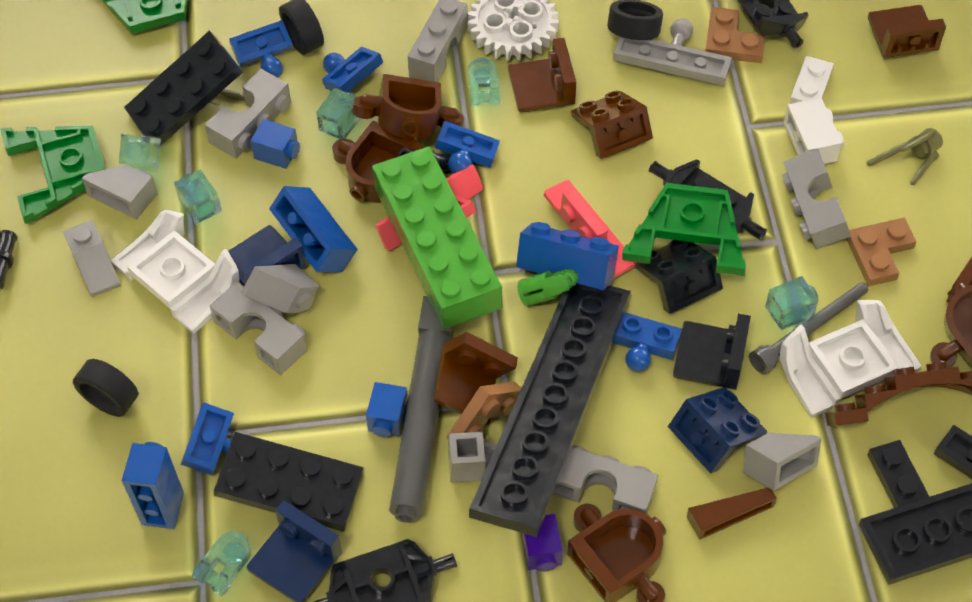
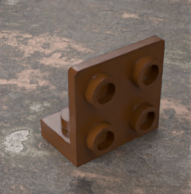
[868,5,946,58]
[508,38,576,112]
[571,91,653,158]
[434,331,518,425]

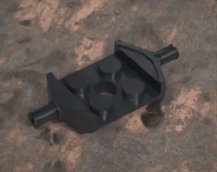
[738,0,809,48]
[649,159,767,241]
[313,539,457,602]

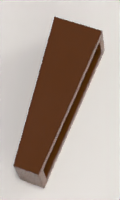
[687,487,777,540]

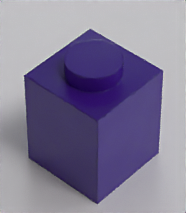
[521,513,563,572]

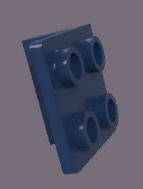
[228,225,306,286]
[667,387,767,474]
[247,500,342,602]

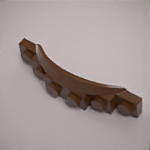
[825,362,972,426]

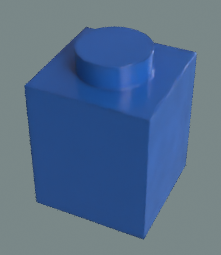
[250,119,300,169]
[366,382,408,437]

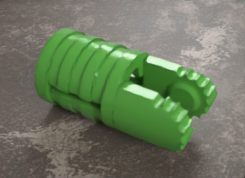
[517,269,579,307]

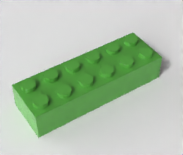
[372,146,503,330]

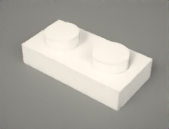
[789,56,834,104]

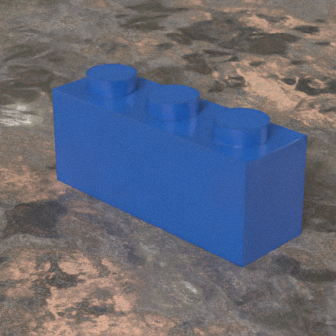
[269,186,358,272]
[516,222,619,290]
[121,442,184,529]

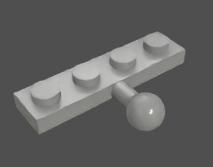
[613,18,732,86]

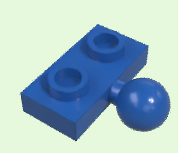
[229,20,293,78]
[322,46,384,96]
[435,121,500,174]
[613,312,682,372]
[180,402,234,475]

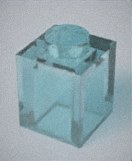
[316,88,360,139]
[119,134,161,168]
[174,169,222,225]
[765,276,819,330]

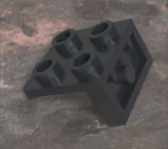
[635,240,723,314]
[673,313,751,390]

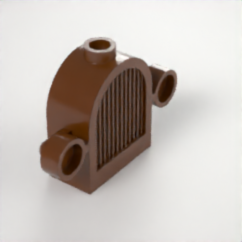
[352,74,464,140]
[332,121,423,203]
[930,282,972,368]
[567,503,666,602]

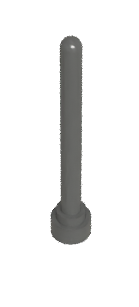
[749,282,868,374]

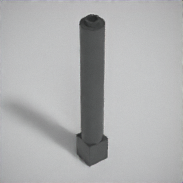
[389,296,454,523]

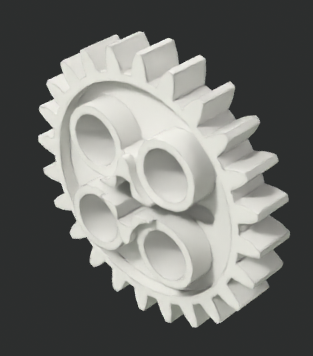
[468,0,559,61]

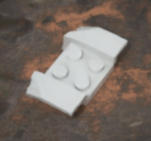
[111,210,239,334]
[780,300,922,418]

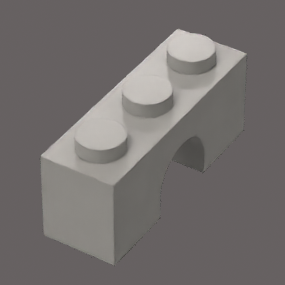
[407,0,468,82]
[205,69,291,159]
[782,149,851,249]
[209,282,307,376]
[448,432,497,482]
[553,445,658,514]

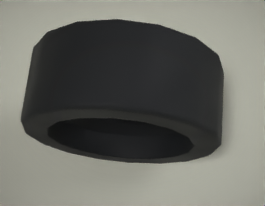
[279,0,324,55]
[607,0,663,40]
[72,358,139,417]

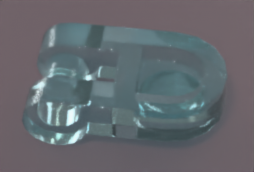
[468,58,500,106]
[192,531,251,596]

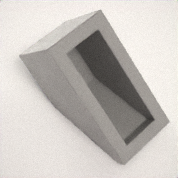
[82,165,157,220]
[63,220,121,297]
[241,264,320,313]
[743,433,821,491]

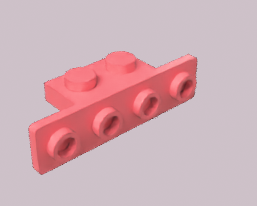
[375,164,483,251]
[544,180,636,278]

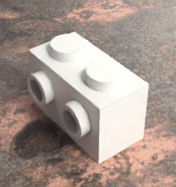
[784,98,844,164]

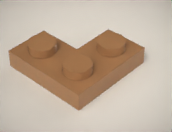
[705,7,765,63]
[846,217,917,287]
[446,382,521,440]

